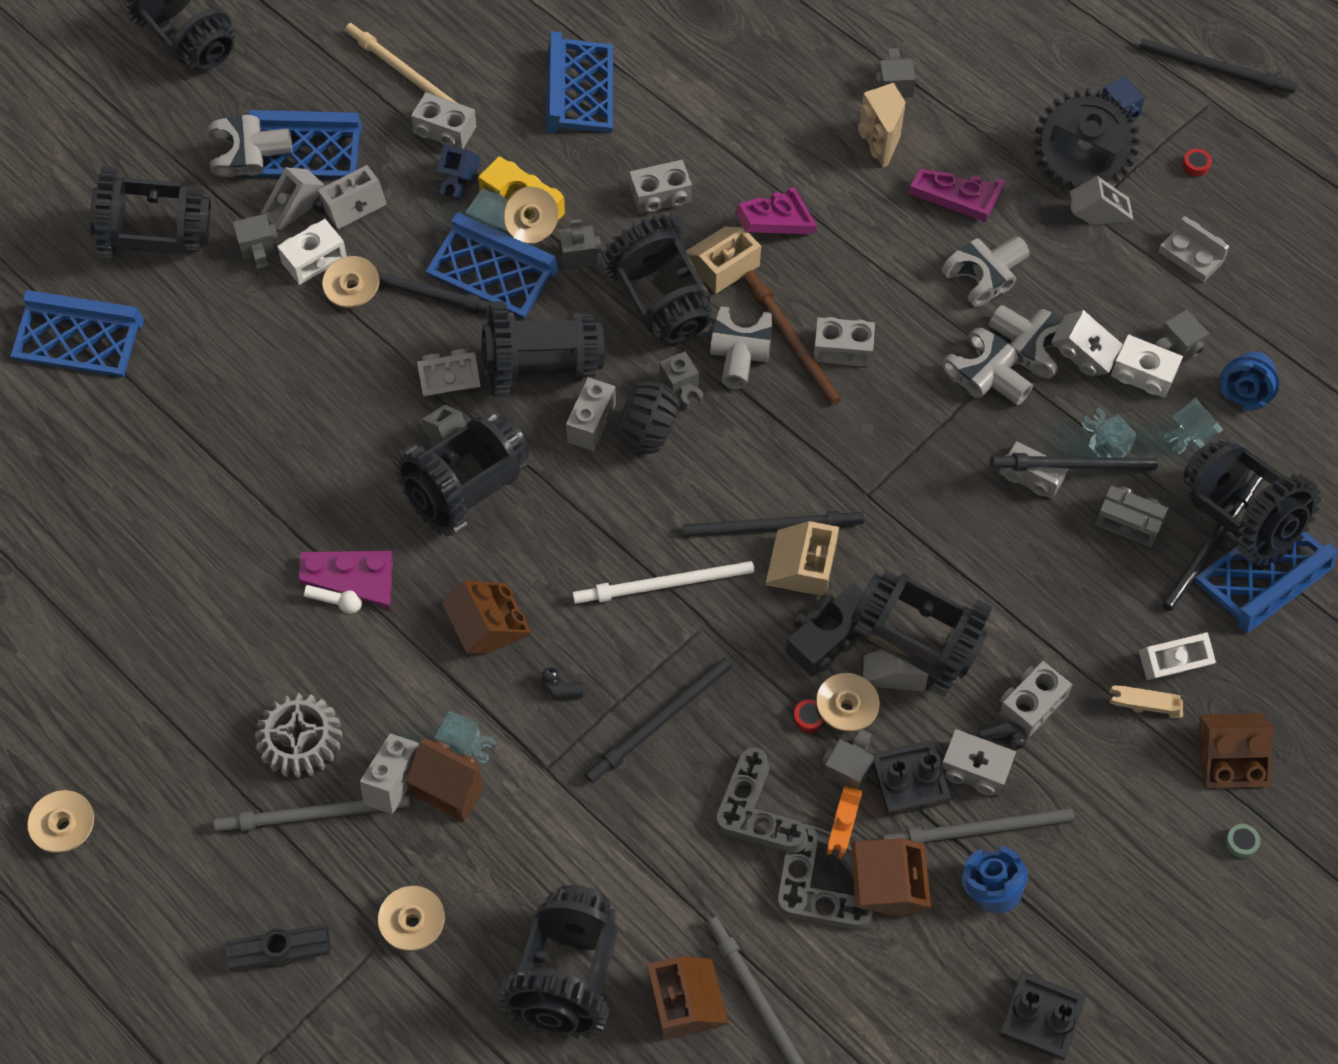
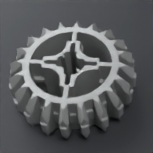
[255,693,342,778]

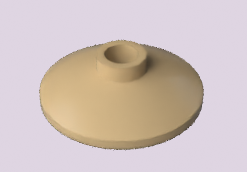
[503,187,558,243]
[322,256,379,308]
[817,673,880,732]
[28,790,94,853]
[378,886,445,951]

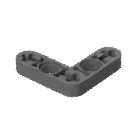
[717,747,808,853]

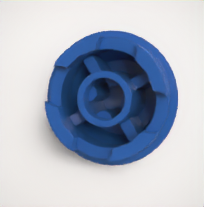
[1220,351,1279,410]
[962,846,1028,913]

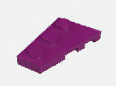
[908,169,1006,222]
[734,187,817,234]
[299,551,393,610]

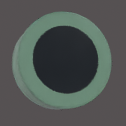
[1225,824,1260,858]

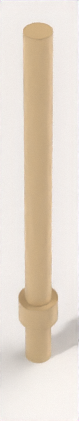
[345,23,457,103]

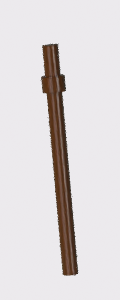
[744,270,841,405]

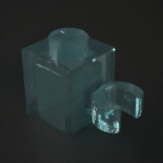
[1163,397,1224,454]
[1082,408,1137,457]
[435,711,497,763]

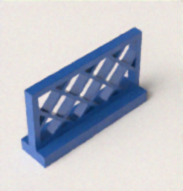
[546,31,613,133]
[247,110,362,179]
[426,212,558,320]
[11,290,144,377]
[1195,532,1338,634]

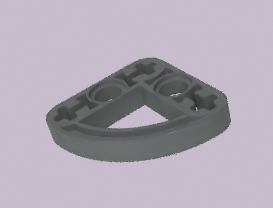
[777,824,873,930]

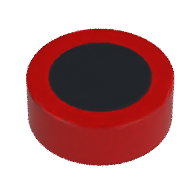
[1182,149,1212,177]
[794,699,825,733]

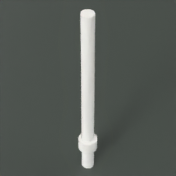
[572,561,754,604]

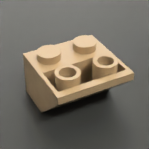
[858,83,906,167]
[686,226,761,294]
[766,521,839,596]

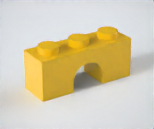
[478,156,565,220]

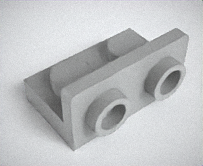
[1158,216,1229,283]
[417,349,481,397]
[999,441,1069,499]

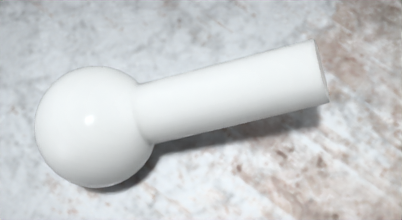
[304,585,362,614]

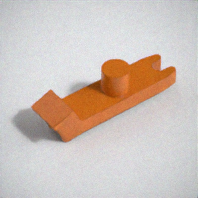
[827,785,862,858]

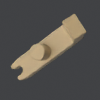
[1110,686,1183,718]

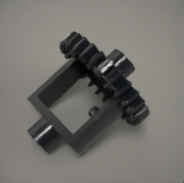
[1033,88,1140,191]

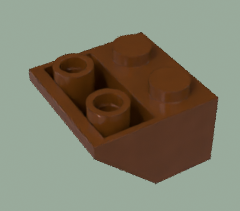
[442,580,532,653]
[1198,713,1274,788]
[406,737,484,822]
[850,838,931,918]
[647,956,728,1040]

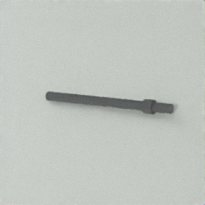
[214,794,410,831]
[882,808,1074,844]
[706,917,804,1064]

